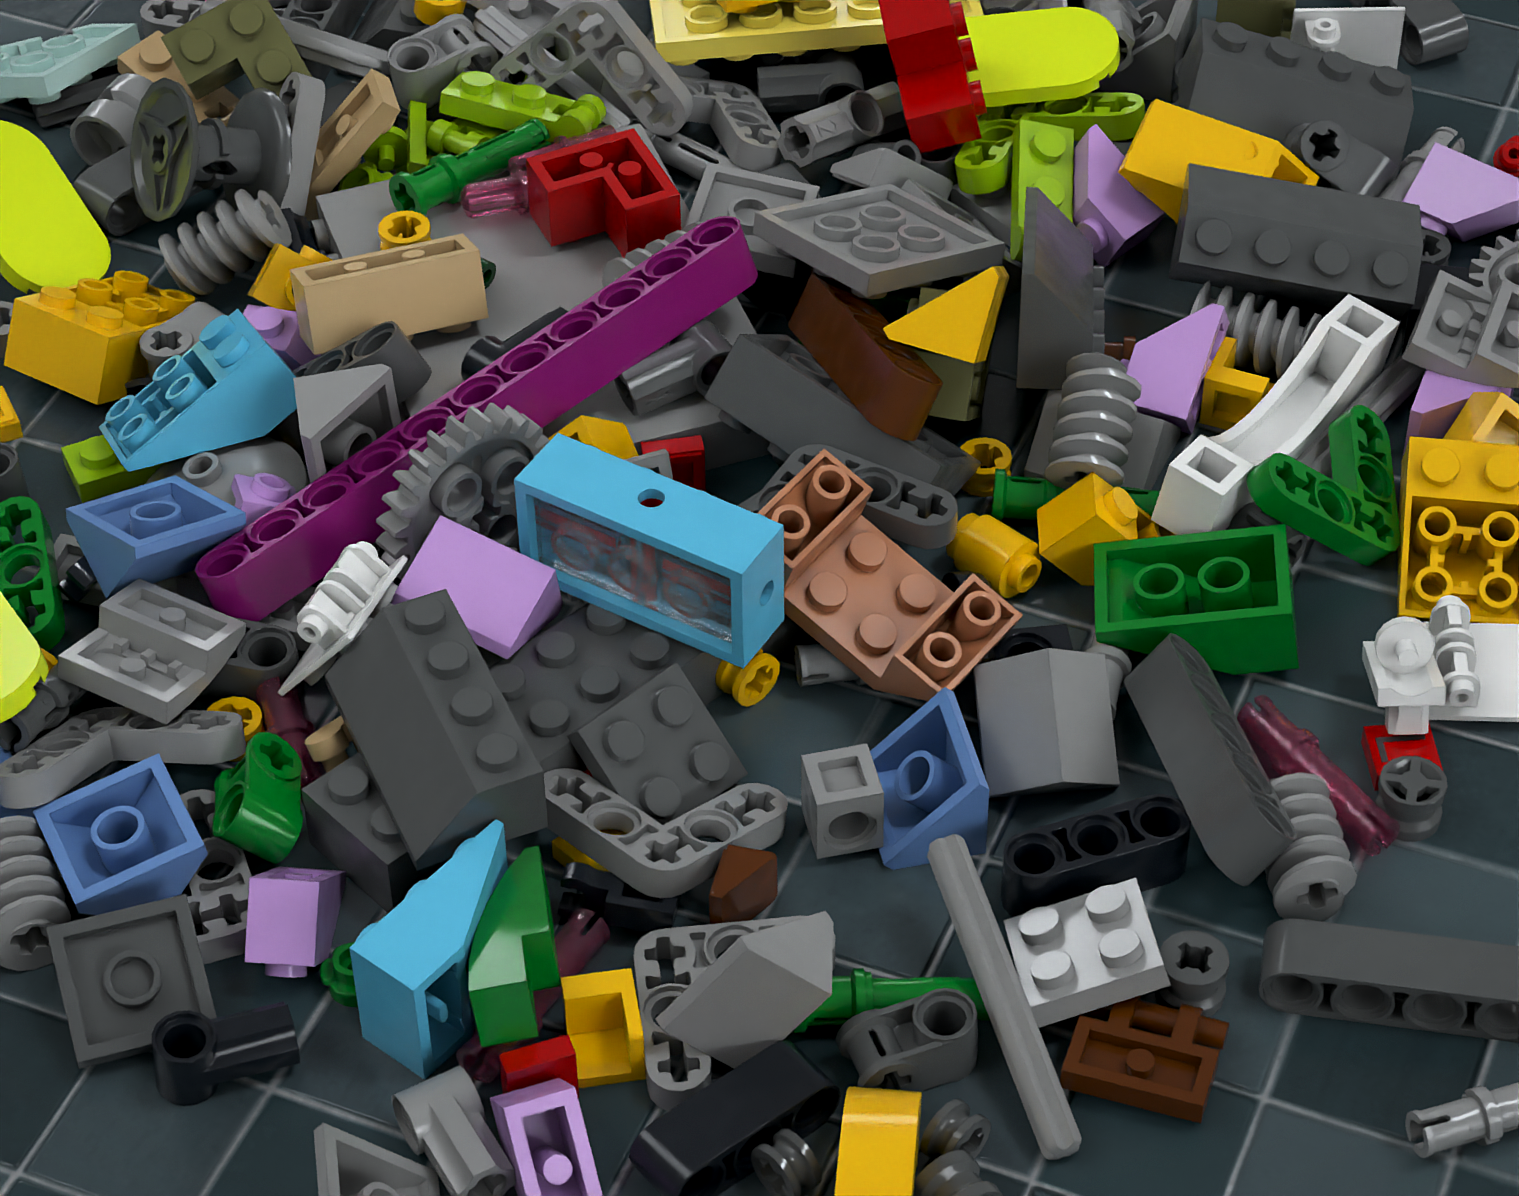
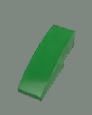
[469,846,561,1047]

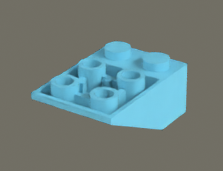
[99,308,297,472]
[349,819,508,1080]

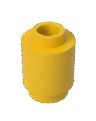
[946,513,1042,598]

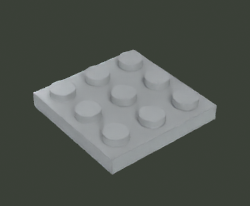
[753,184,1005,299]

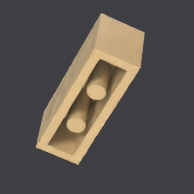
[289,234,489,355]

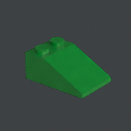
[1093,524,1299,675]

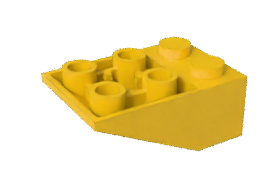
[1118,99,1319,224]
[4,271,195,405]
[1397,436,1519,624]

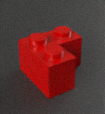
[878,0,987,153]
[526,128,681,258]

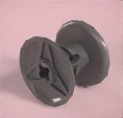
[130,77,292,222]

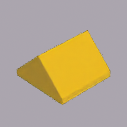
[883,266,1009,364]

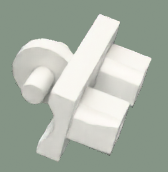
[1362,616,1446,735]

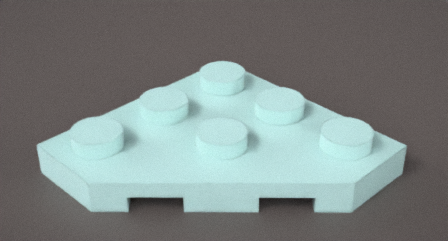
[0,23,141,105]

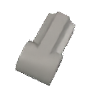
[391,1065,516,1196]

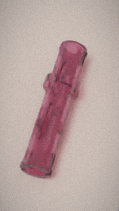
[1237,695,1400,856]
[456,908,610,1083]

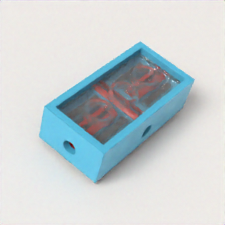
[514,433,784,669]

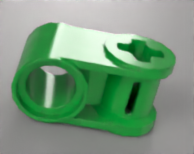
[211,732,303,864]

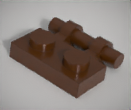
[1060,995,1230,1124]

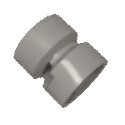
[70,73,153,167]

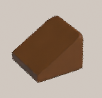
[709,844,778,924]

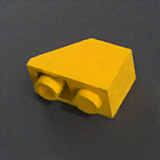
[1037,471,1175,586]

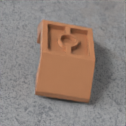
[758,448,1023,701]

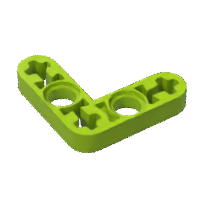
[954,92,1146,195]

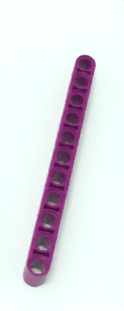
[195,216,758,622]

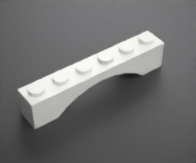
[1151,294,1400,535]

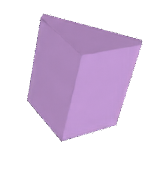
[391,515,563,659]

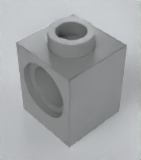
[801,743,884,859]

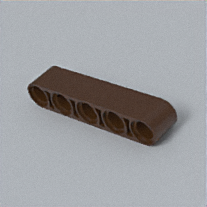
[788,271,943,441]

